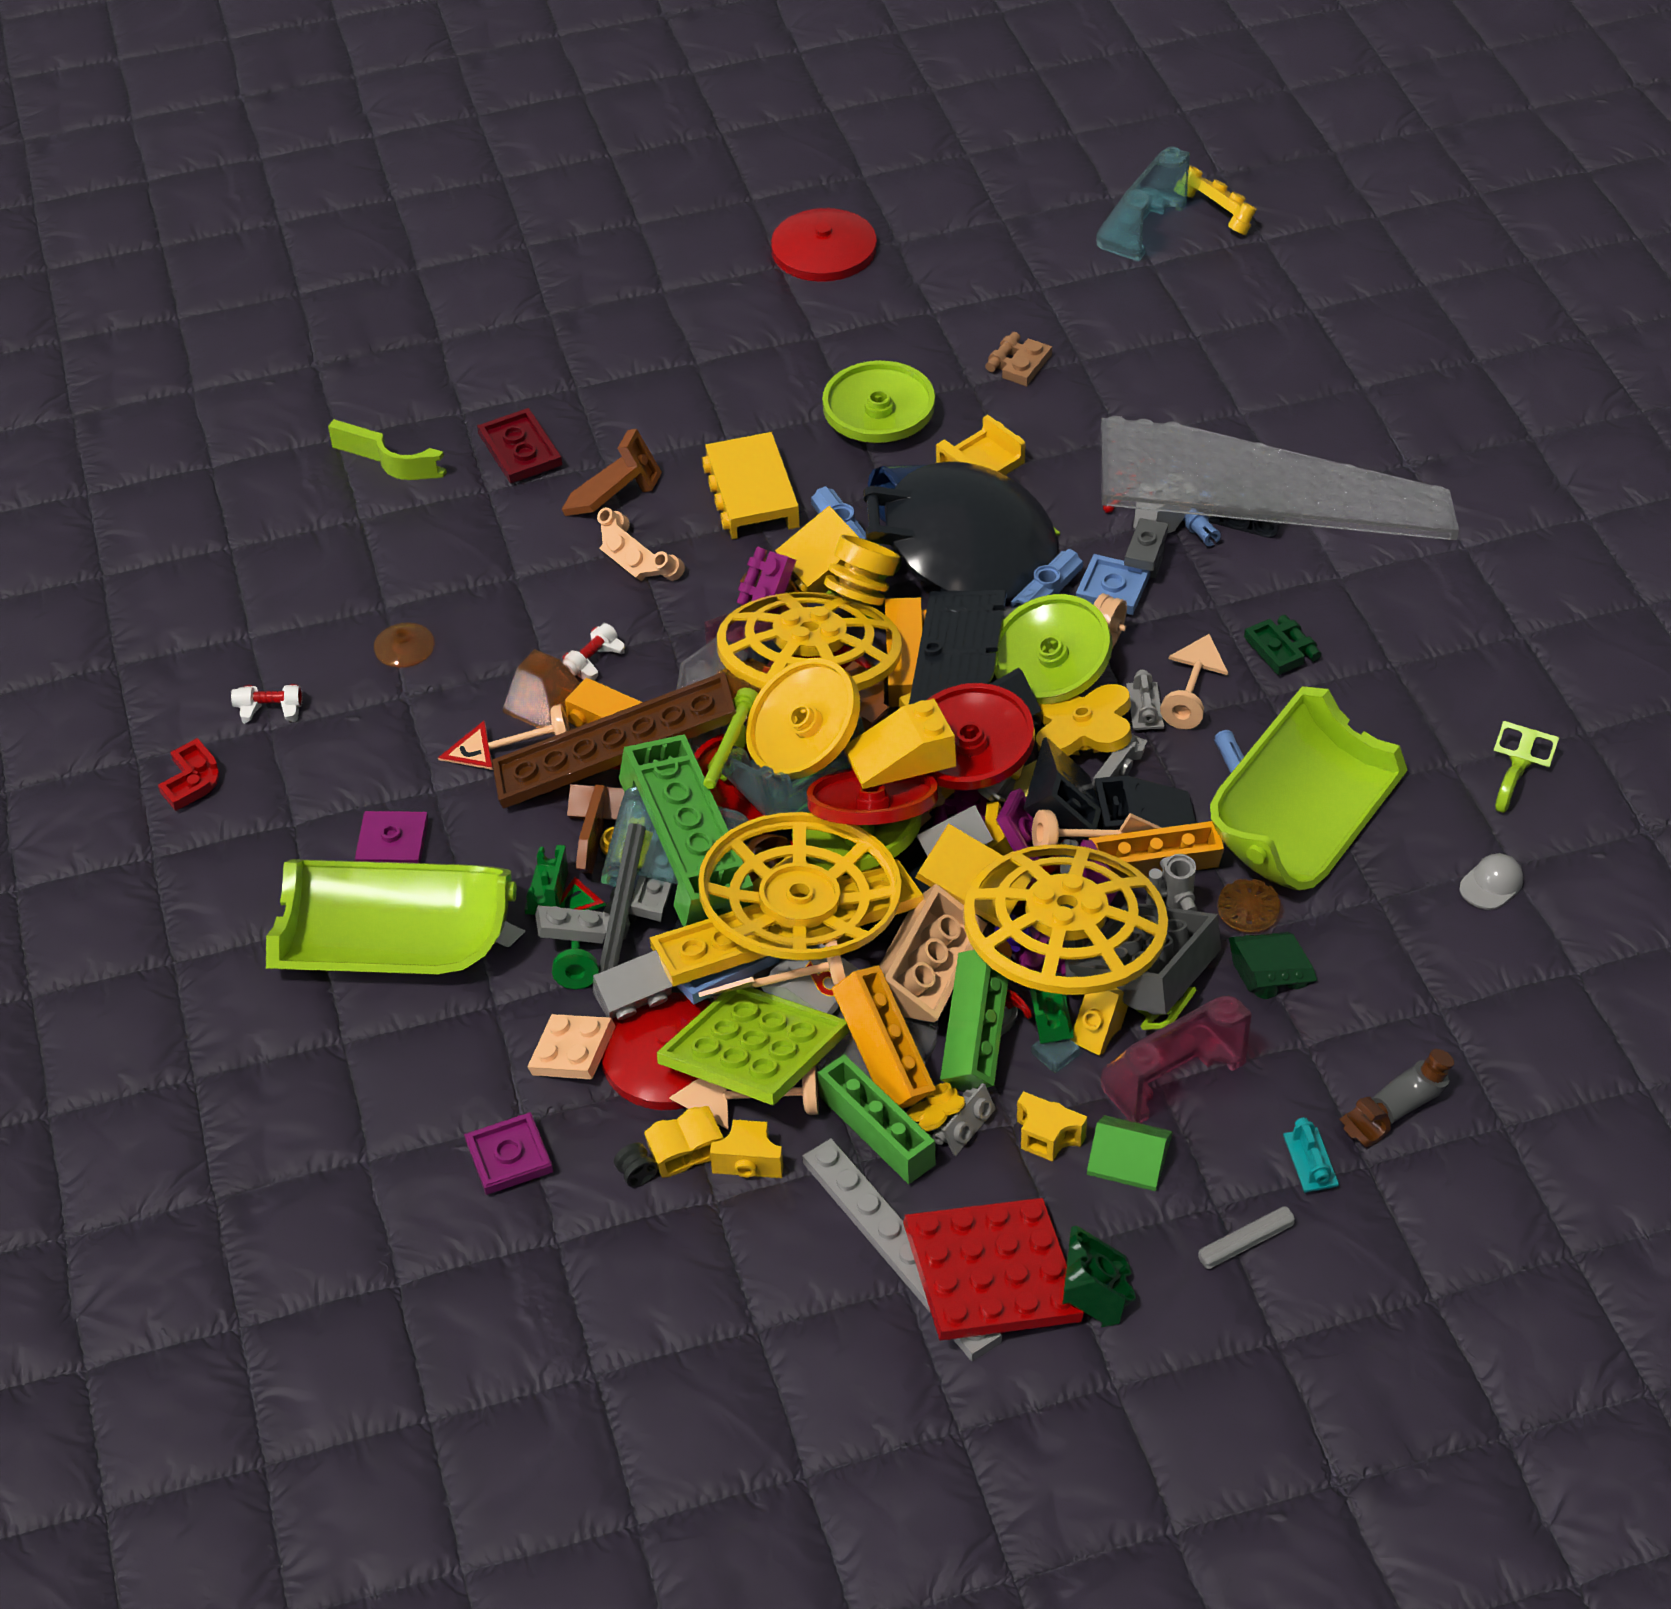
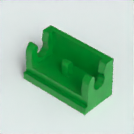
[525,845,568,915]
[1030,973,1074,1044]

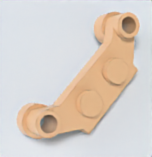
[597,508,685,582]

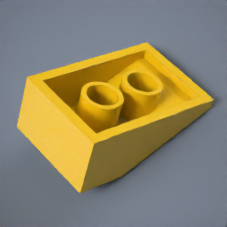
[844,699,956,789]

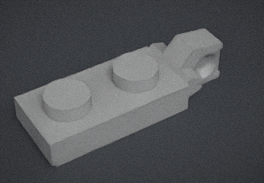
[1092,733,1147,787]
[535,905,630,944]

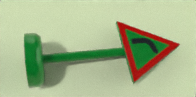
[552,877,606,989]

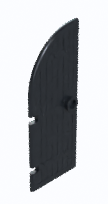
[909,590,1007,704]

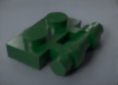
[1244,615,1322,675]

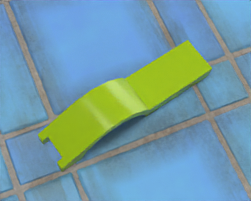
[328,419,447,480]

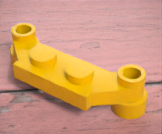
[1175,166,1257,235]

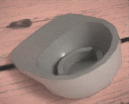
[1459,853,1524,910]

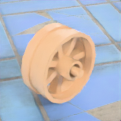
[1093,593,1127,649]

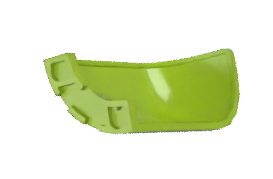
[1210,686,1408,891]
[266,859,517,974]

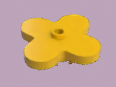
[1036,684,1132,756]

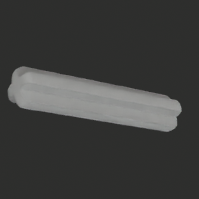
[1198,1206,1295,1269]

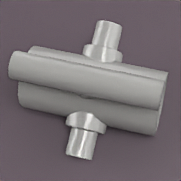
[1146,854,1197,911]

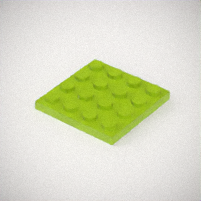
[657,987,850,1106]

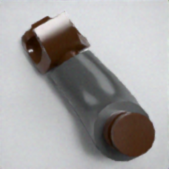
[1340,1049,1454,1147]

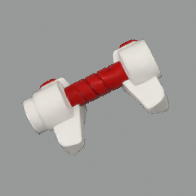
[560,623,625,681]
[231,684,302,724]

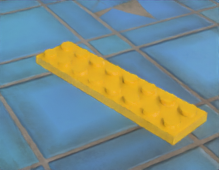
[649,859,924,987]

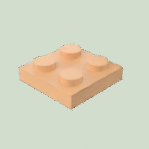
[527,1014,616,1079]

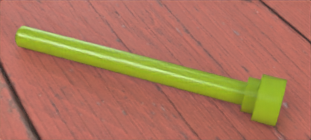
[703,687,758,789]

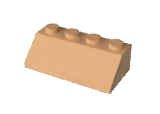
[879,884,987,1022]

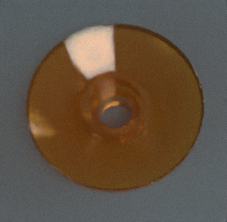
[374,623,434,668]

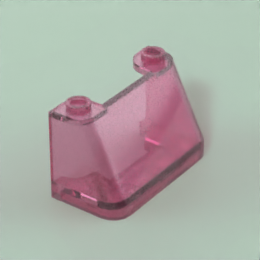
[1101,996,1252,1123]

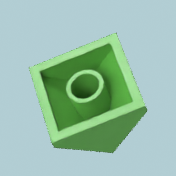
[1087,1115,1173,1191]

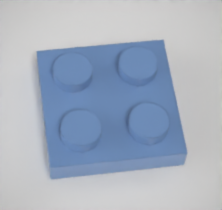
[1076,554,1150,615]

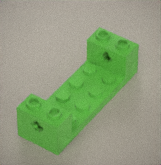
[619,734,754,927]

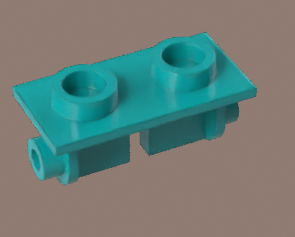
[1283,1118,1339,1193]

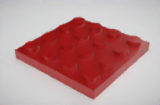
[903,1198,1084,1341]

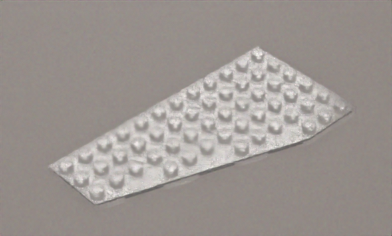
[1100,416,1459,541]

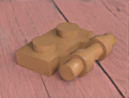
[985,332,1052,386]

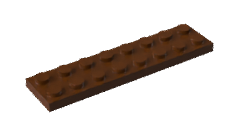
[492,671,736,809]

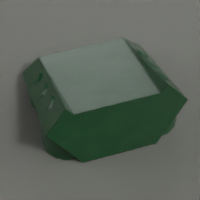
[1229,932,1317,999]
[1063,1225,1136,1328]

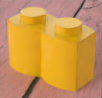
[644,1106,724,1178]

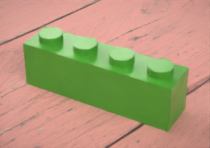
[940,950,1011,1092]
[818,1054,936,1184]

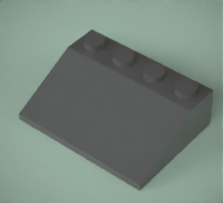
[1069,902,1221,1015]

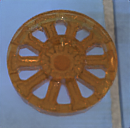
[1218,879,1280,932]

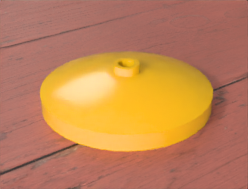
[745,658,860,779]

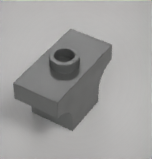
[1124,518,1169,579]

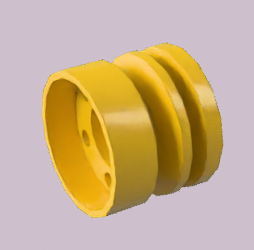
[824,534,900,606]

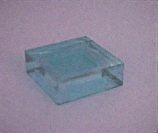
[1031,1039,1080,1073]

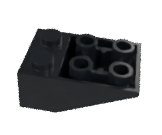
[1023,737,1101,842]
[1094,775,1196,830]

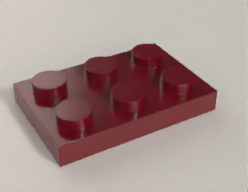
[477,408,562,484]

